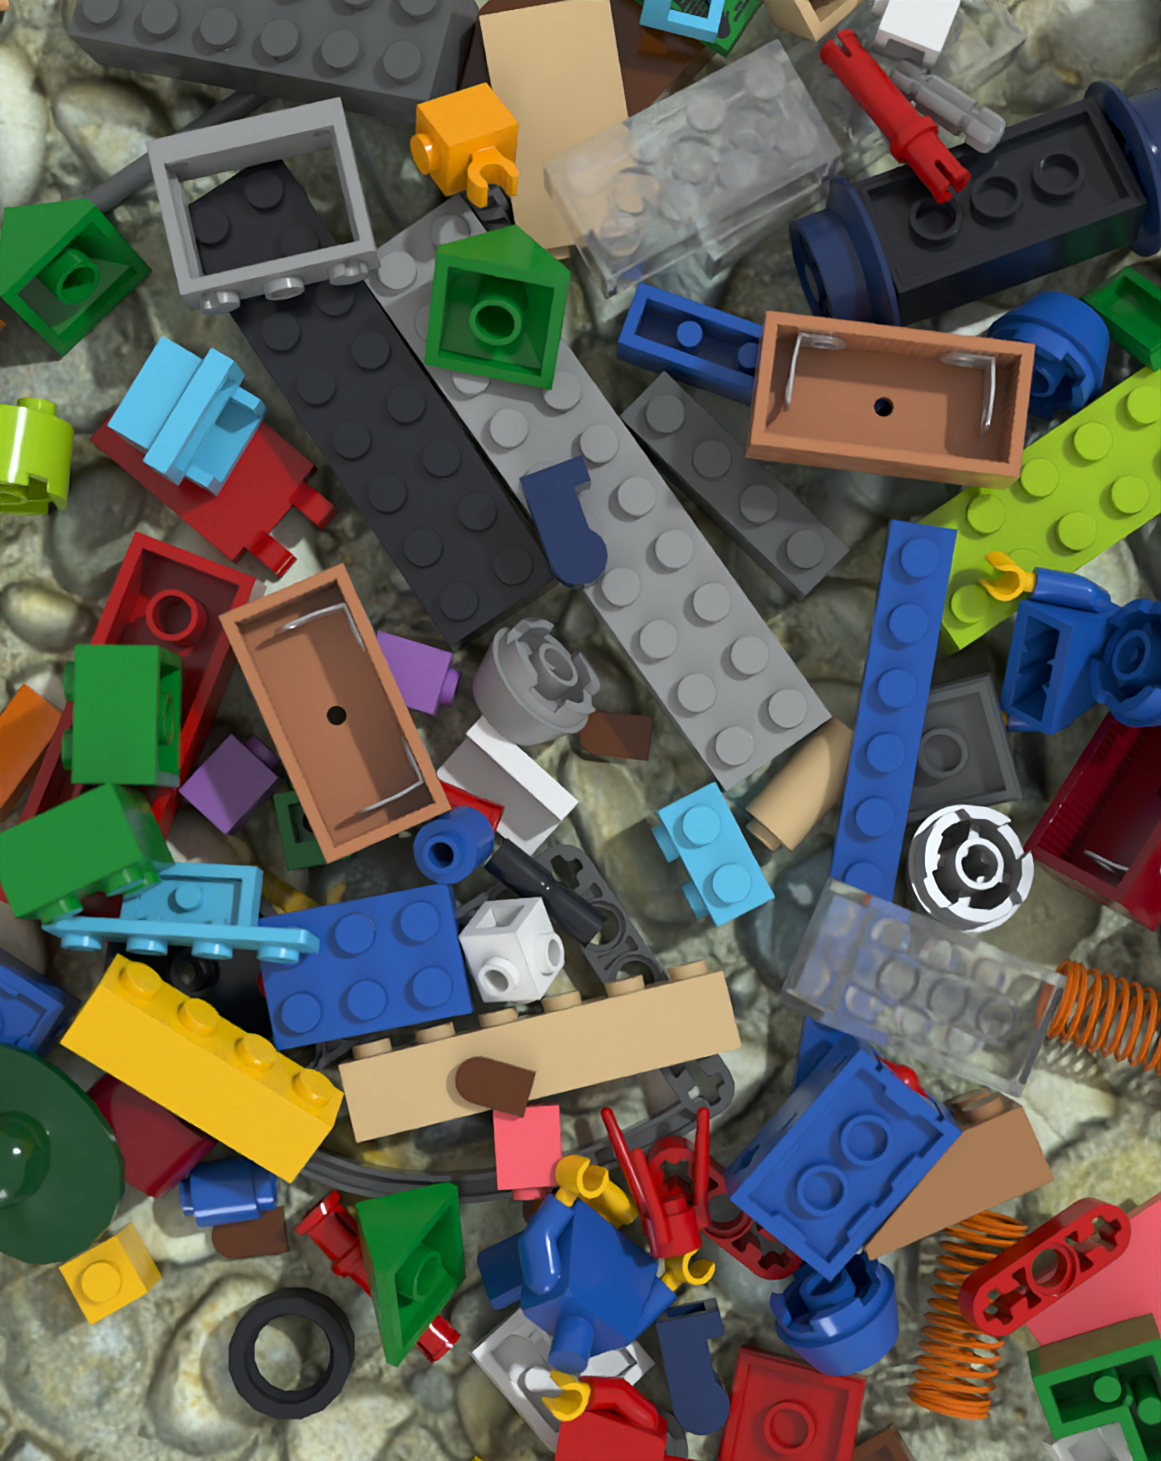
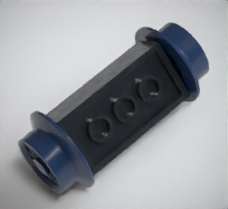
[789,80,1161,327]

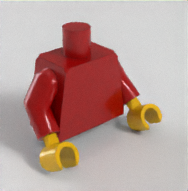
[541,1368,700,1461]

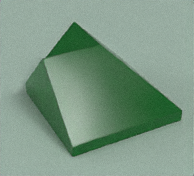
[0,198,152,357]
[424,224,571,390]
[355,1182,466,1367]

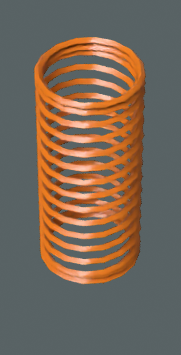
[1039,958,1161,1077]
[907,1210,1029,1420]

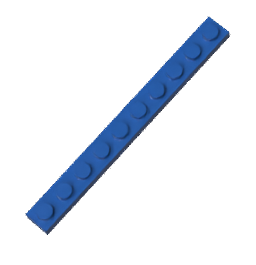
[790,519,957,1096]

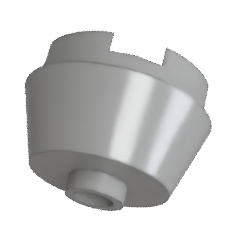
[472,617,601,746]
[905,804,1034,933]

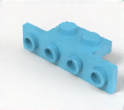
[41,862,320,963]

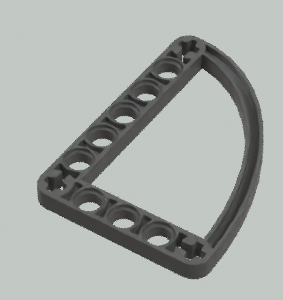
[268,845,735,1203]

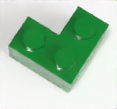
[0,782,176,926]
[1027,1313,1161,1461]

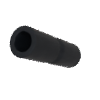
[484,838,608,949]

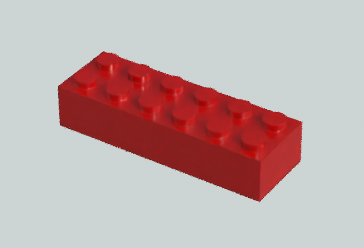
[0,531,267,943]

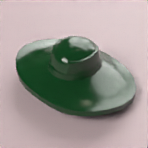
[0,1042,125,1265]

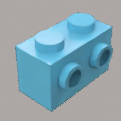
[651,782,775,927]

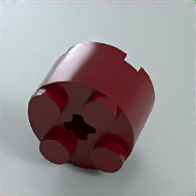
[85,1072,220,1199]

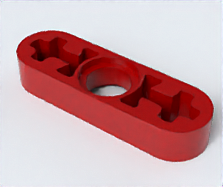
[646,1136,802,1280]
[958,1197,1131,1337]

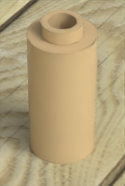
[744,715,853,853]

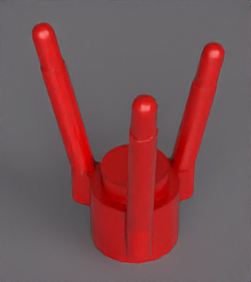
[600,1107,712,1258]

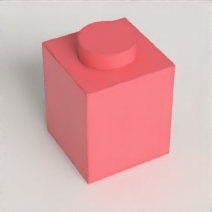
[493,1101,563,1200]

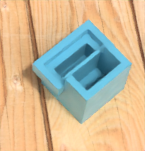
[107,336,269,497]

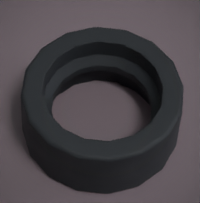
[228,1287,355,1420]

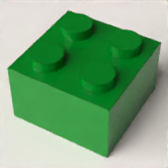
[62,644,182,788]

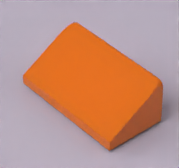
[0,683,63,823]

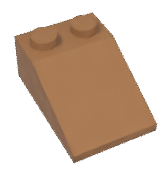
[861,1087,1055,1261]

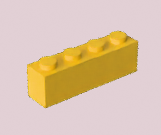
[60,953,344,1184]

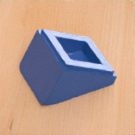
[477,1230,524,1310]

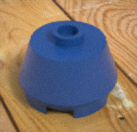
[987,291,1110,419]
[1089,598,1161,727]
[770,1250,899,1376]

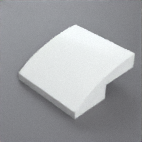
[468,1306,655,1453]

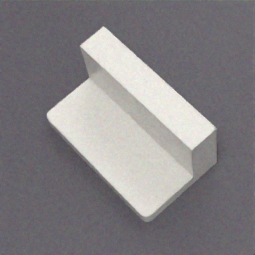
[437,715,579,856]

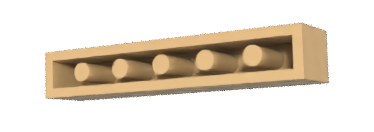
[338,959,742,1143]

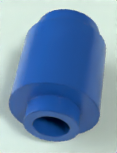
[413,806,494,884]
[180,1155,278,1228]

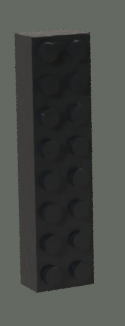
[188,159,559,653]

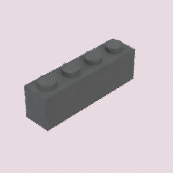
[619,371,850,604]

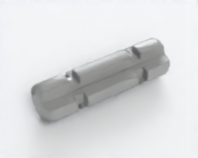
[889,58,1006,153]

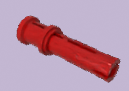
[292,1188,461,1364]

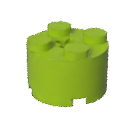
[0,397,75,516]

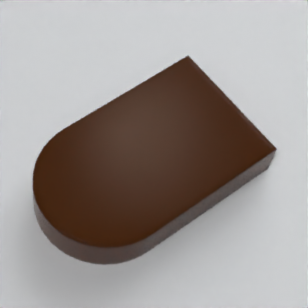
[579,711,653,761]
[455,1056,536,1118]
[212,1205,289,1259]

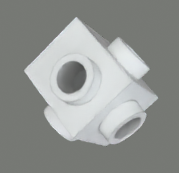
[458,897,565,1004]

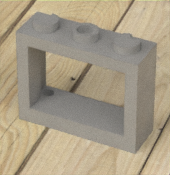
[145,97,381,315]

